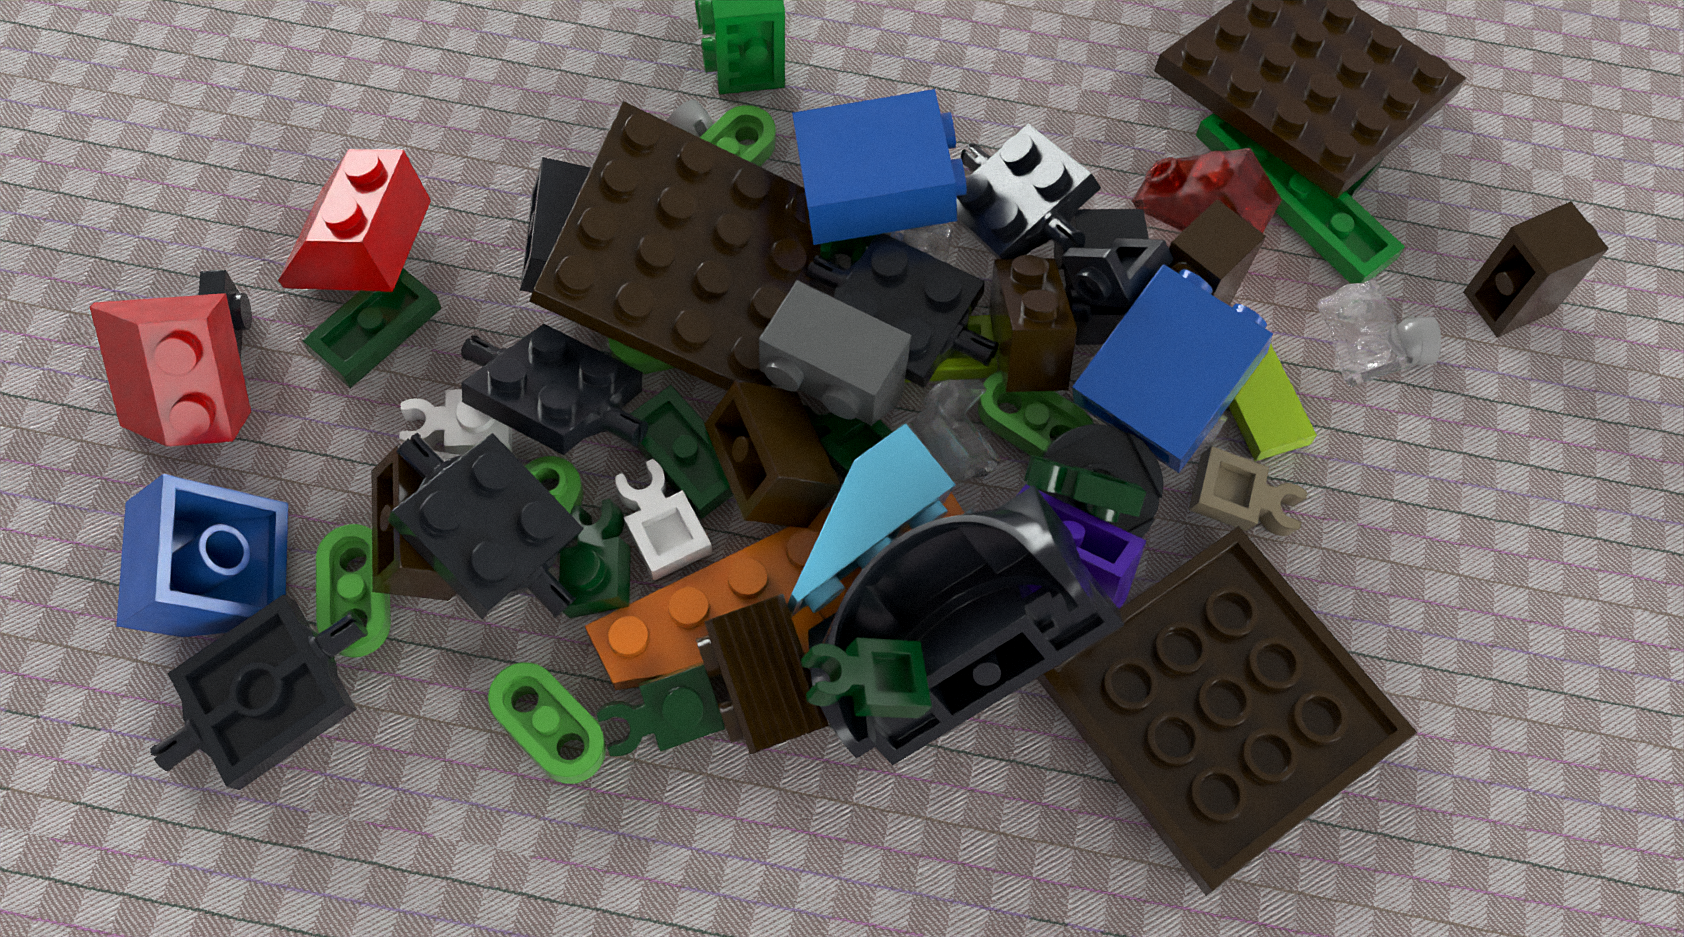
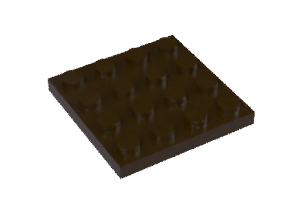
[1154,0,1466,199]
[529,101,821,391]
[1036,526,1417,896]

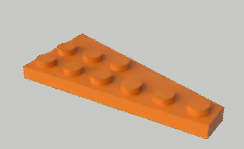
[585,492,964,691]

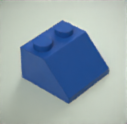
[116,473,288,637]

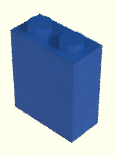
[792,89,967,245]
[1072,264,1273,473]

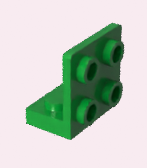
[695,0,785,95]

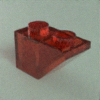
[1131,148,1282,233]

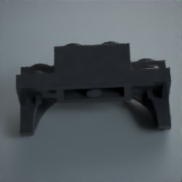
[808,485,1125,765]

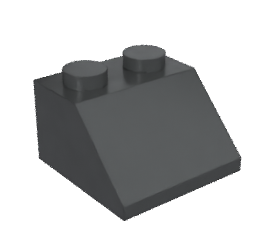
[759,280,912,426]

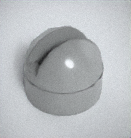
[666,99,713,137]
[1389,316,1441,365]

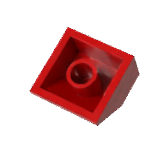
[278,149,431,292]
[90,293,251,447]

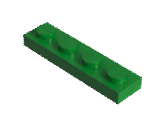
[1195,113,1405,289]

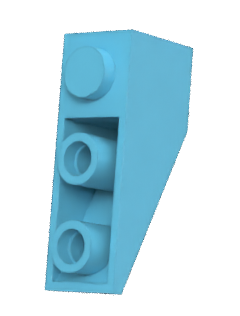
[787,423,956,617]

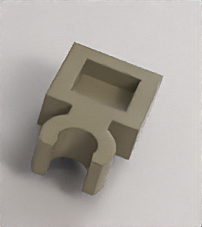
[1189,446,1308,536]

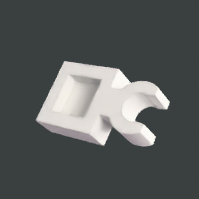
[399,389,512,455]
[615,459,712,581]

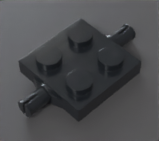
[957,123,1101,259]
[806,233,999,388]
[461,324,648,455]
[387,433,584,619]
[150,594,368,790]

